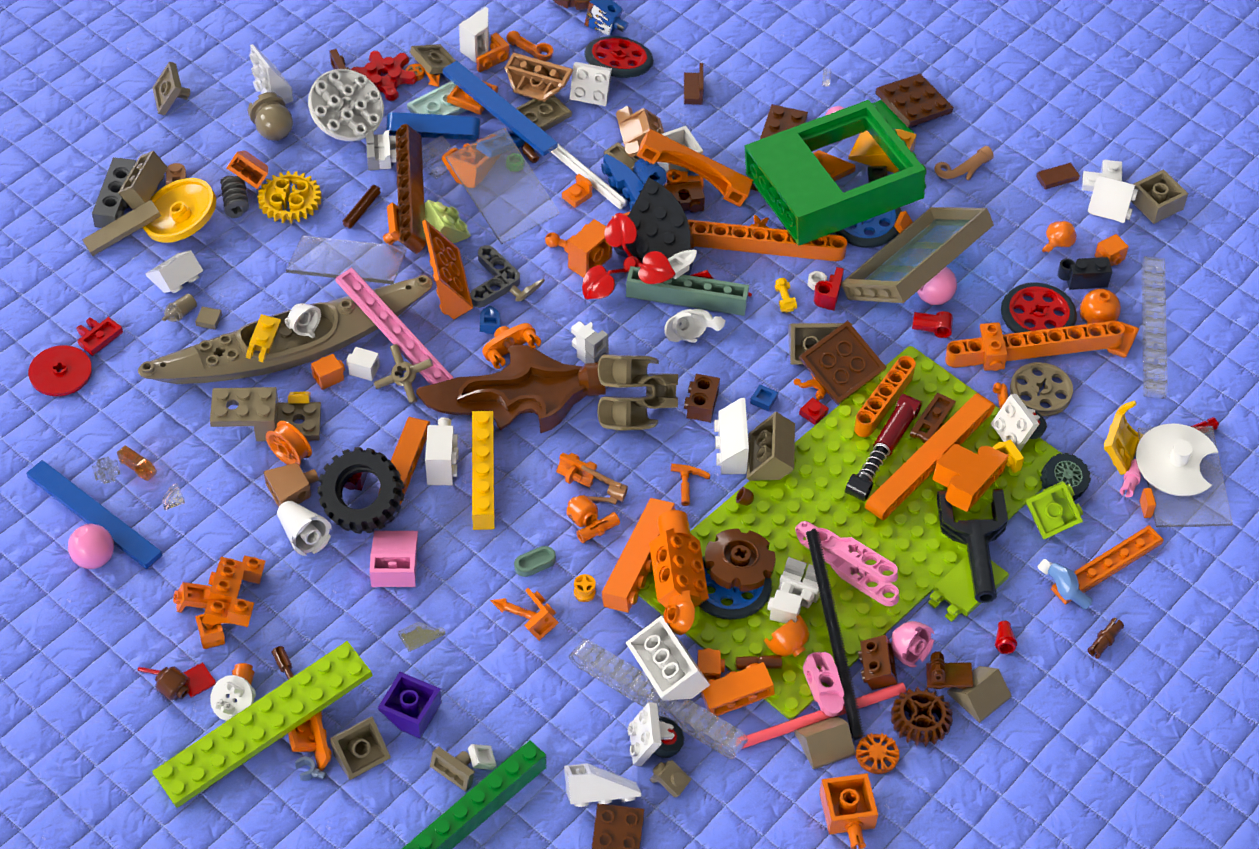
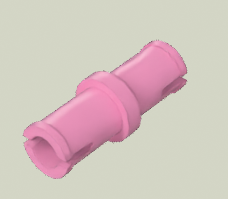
[1120,459,1141,498]

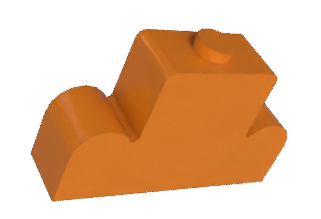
[932,444,1009,512]

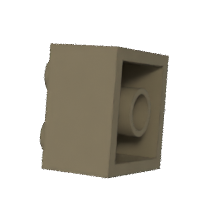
[1131,169,1188,224]

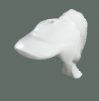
[664,309,726,343]

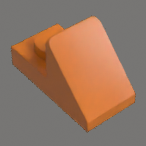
[195,614,225,649]

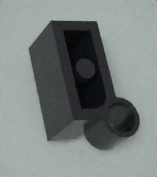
[1057,257,1112,290]

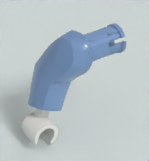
[1037,559,1092,610]

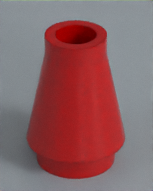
[995,621,1017,654]

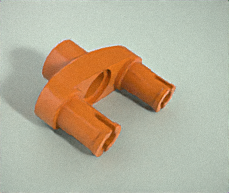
[482,323,541,369]

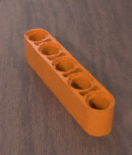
[854,356,916,437]
[378,417,430,505]

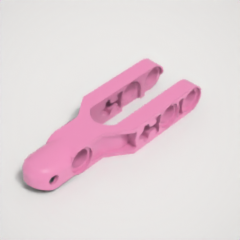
[795,521,899,606]

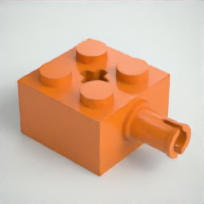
[568,219,612,278]
[819,773,878,849]

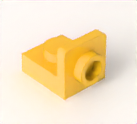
[993,439,1024,473]

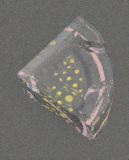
[822,68,831,87]
[162,483,185,510]

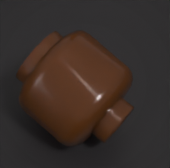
[155,666,190,701]

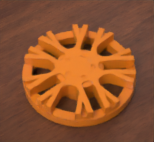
[856,733,899,774]

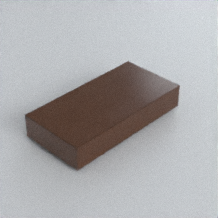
[1036,163,1080,190]

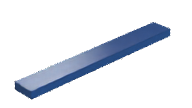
[443,60,558,156]
[26,460,163,569]

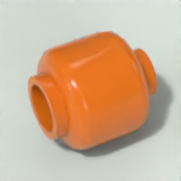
[566,495,598,527]

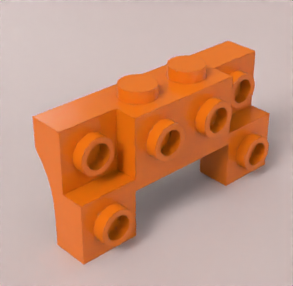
[202,555,265,627]

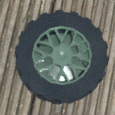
[1040,453,1091,501]

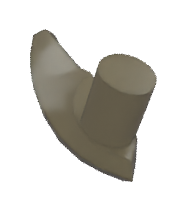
[509,279,545,302]

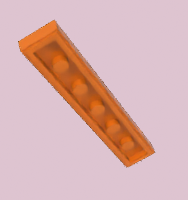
[1051,525,1164,605]

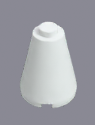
[277,501,332,556]

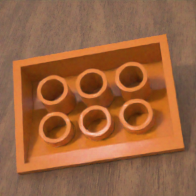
[422,220,473,320]

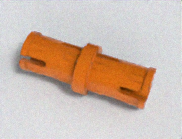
[576,512,620,543]

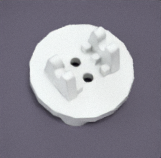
[210,675,256,721]

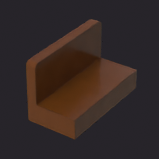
[684,63,704,105]

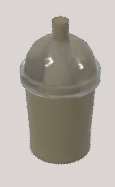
[162,294,197,322]

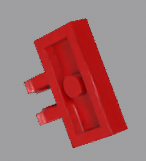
[77,317,123,356]

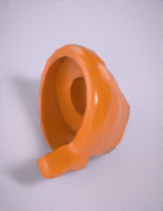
[1042,221,1076,252]

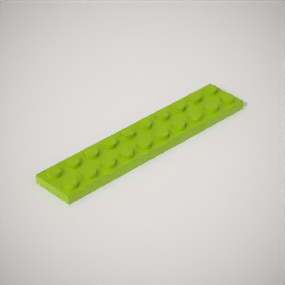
[152,641,373,808]

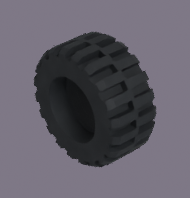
[318,447,404,534]

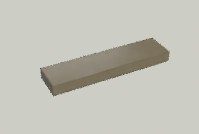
[82,200,161,256]

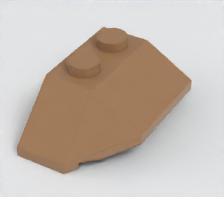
[505,52,573,102]

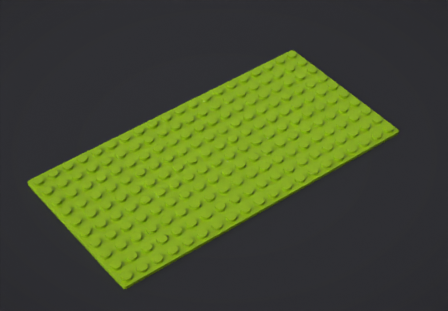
[638,346,1062,720]

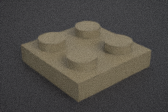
[410,44,456,74]

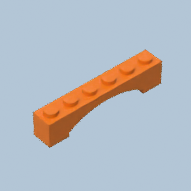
[637,129,753,207]

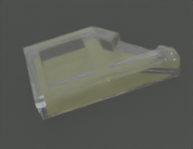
[398,622,446,652]

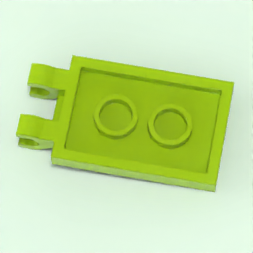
[928,555,1009,622]

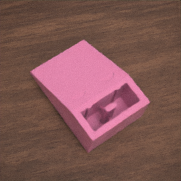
[370,531,418,587]

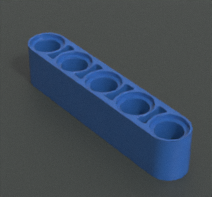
[386,112,480,140]

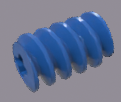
[633,158,667,185]

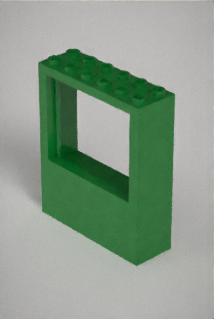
[744,100,927,246]

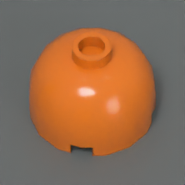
[1079,289,1121,324]
[764,615,810,657]

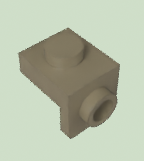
[650,760,692,798]

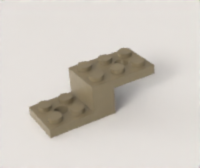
[210,387,321,441]

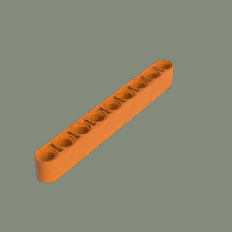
[688,220,847,261]
[945,321,1125,368]
[865,393,995,520]

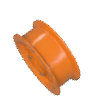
[266,421,312,466]

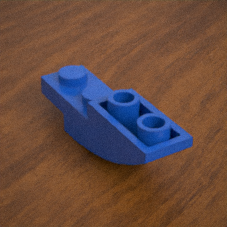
[601,154,644,209]

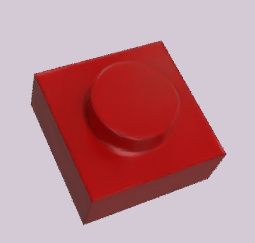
[799,397,829,425]

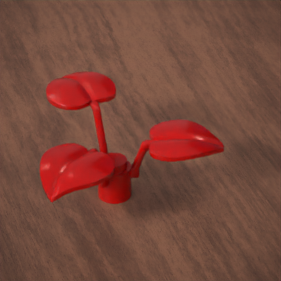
[582,213,676,300]

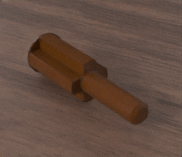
[271,646,294,680]

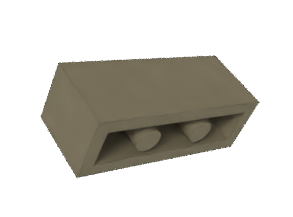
[118,150,168,210]

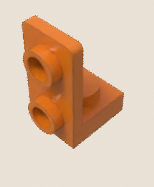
[476,32,510,73]
[524,588,559,641]

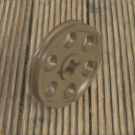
[1010,362,1073,416]

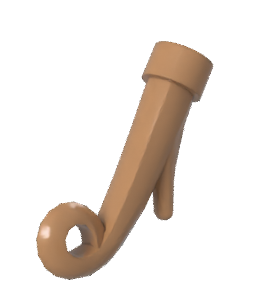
[934,146,994,180]

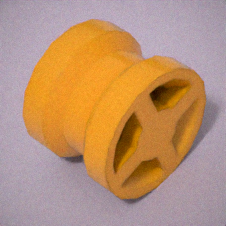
[574,574,596,602]

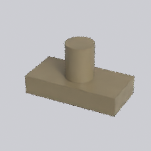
[430,746,475,792]

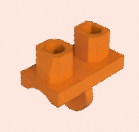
[556,453,597,488]

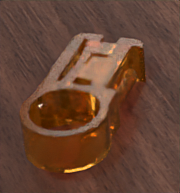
[117,445,157,481]

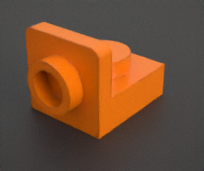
[562,174,592,208]
[173,582,208,613]

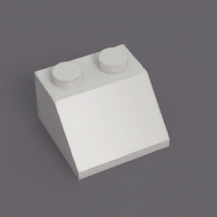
[145,250,203,294]

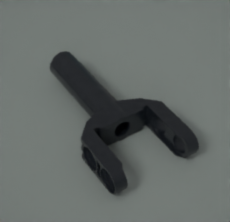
[937,489,1008,603]

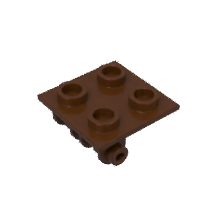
[926,651,973,689]
[592,803,644,849]

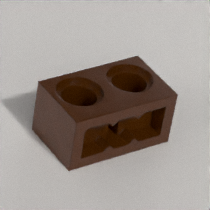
[684,374,720,423]

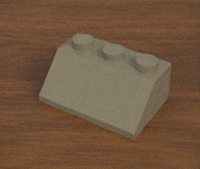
[788,323,852,365]
[747,412,795,481]

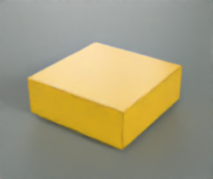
[288,391,311,404]

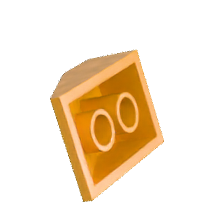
[848,129,917,173]

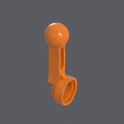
[506,31,553,61]

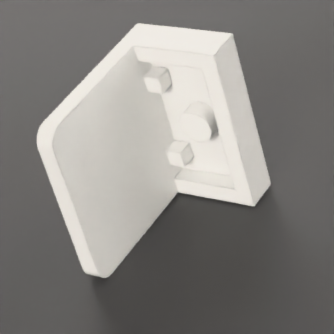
[1088,176,1138,223]

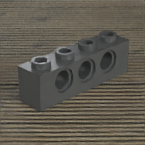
[92,157,136,228]

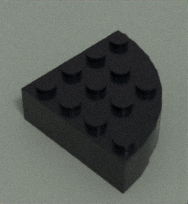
[613,177,694,275]

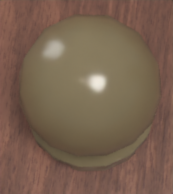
[247,92,293,141]

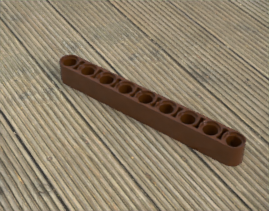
[396,124,426,254]

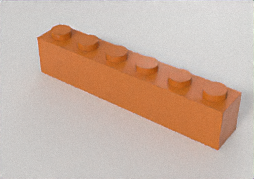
[601,498,675,613]

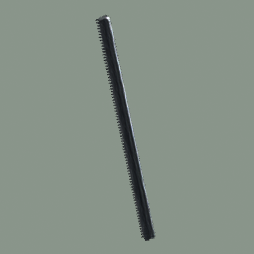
[806,529,865,740]

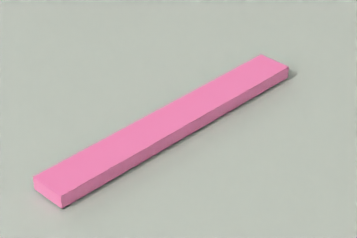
[336,267,453,385]

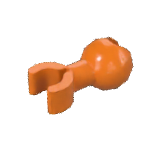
[545,232,569,253]

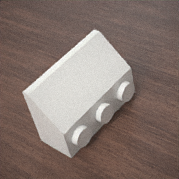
[714,398,749,474]

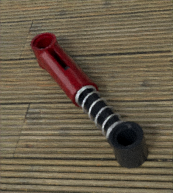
[845,393,922,502]

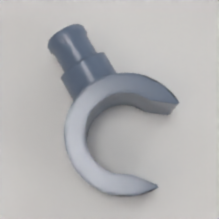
[295,757,326,781]

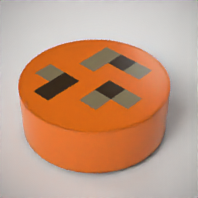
[406,64,425,81]

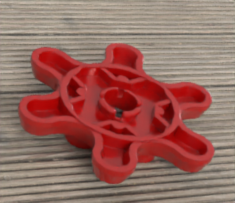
[351,51,418,101]

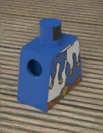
[584,0,628,35]

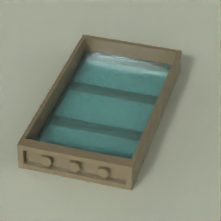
[841,207,994,303]

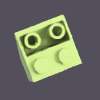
[424,200,471,244]

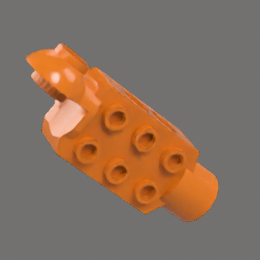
[649,510,709,635]

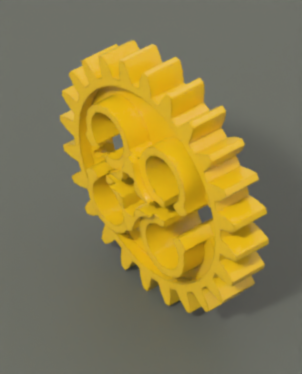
[257,171,322,224]

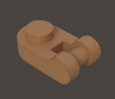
[166,163,187,185]

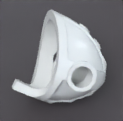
[285,303,321,338]

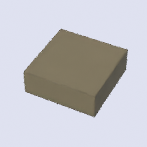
[195,306,222,330]

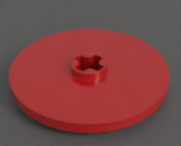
[28,345,92,396]

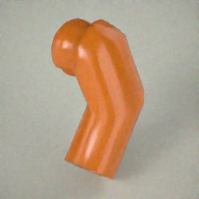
[992,382,1008,409]

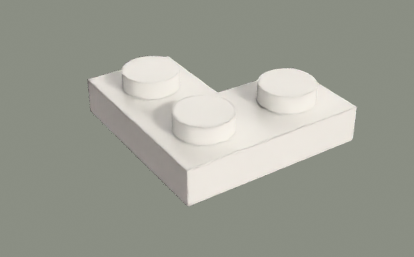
[1082,160,1122,191]

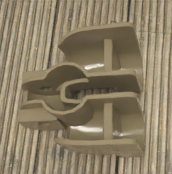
[597,354,678,430]

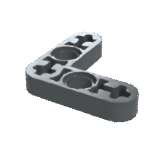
[470,245,520,308]

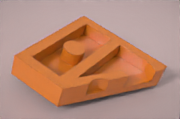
[813,150,856,181]

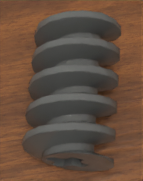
[220,176,249,218]

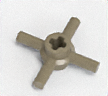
[374,344,434,404]

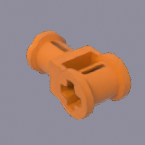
[665,169,704,193]

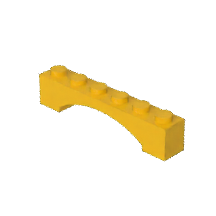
[472,411,495,530]

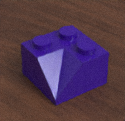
[378,672,442,739]

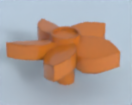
[750,215,769,228]

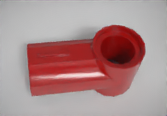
[912,311,953,338]

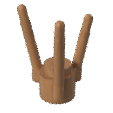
[581,465,628,505]

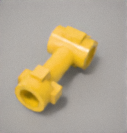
[775,278,797,313]

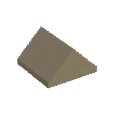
[947,666,1012,723]
[330,716,391,780]
[794,716,855,770]

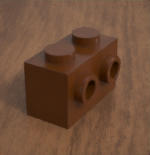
[858,635,898,690]

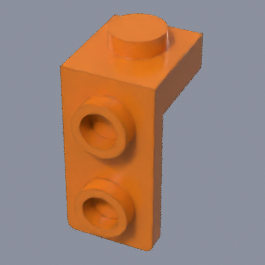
[980,322,1007,371]

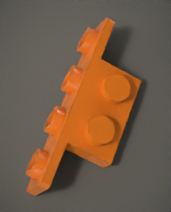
[288,711,331,771]

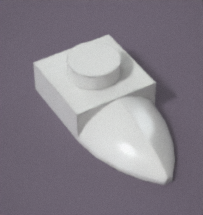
[668,250,697,279]

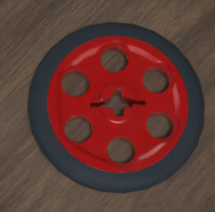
[584,36,654,78]
[1001,282,1077,333]

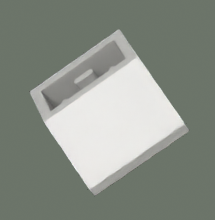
[459,7,489,63]

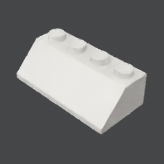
[626,616,710,700]

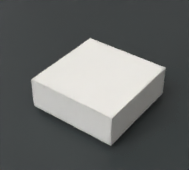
[468,744,497,770]

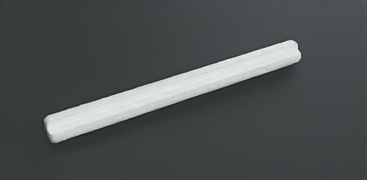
[551,144,627,209]

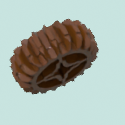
[891,687,953,747]

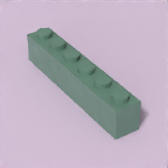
[626,266,749,316]

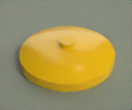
[143,178,216,243]

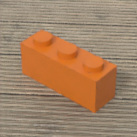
[701,662,775,719]

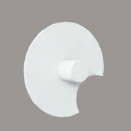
[1136,424,1218,496]

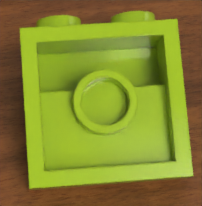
[1025,481,1084,540]

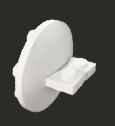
[308,69,384,141]

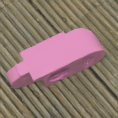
[803,652,845,717]

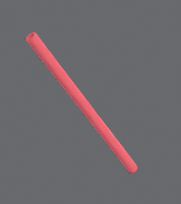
[735,682,906,750]

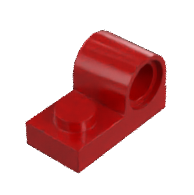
[813,267,844,311]

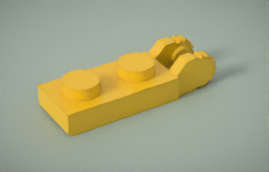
[246,314,281,362]

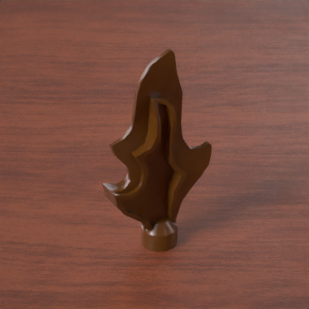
[416,345,606,433]

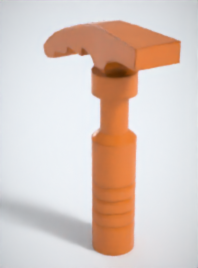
[671,463,710,506]

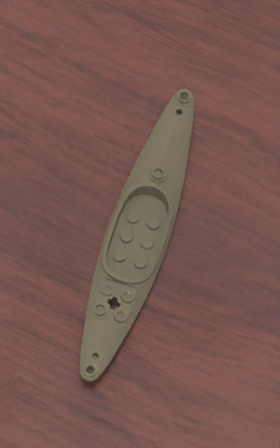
[138,275,433,384]

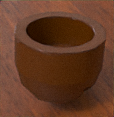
[736,487,754,506]

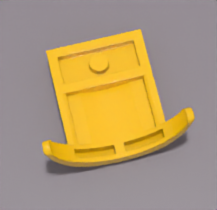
[1104,401,1143,475]

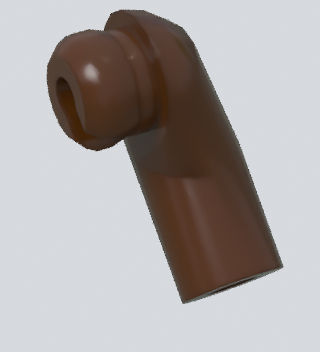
[522,142,539,163]

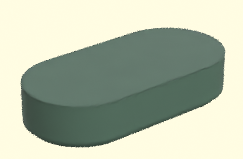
[514,546,556,577]

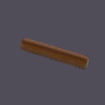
[343,185,381,229]

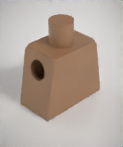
[264,463,319,507]

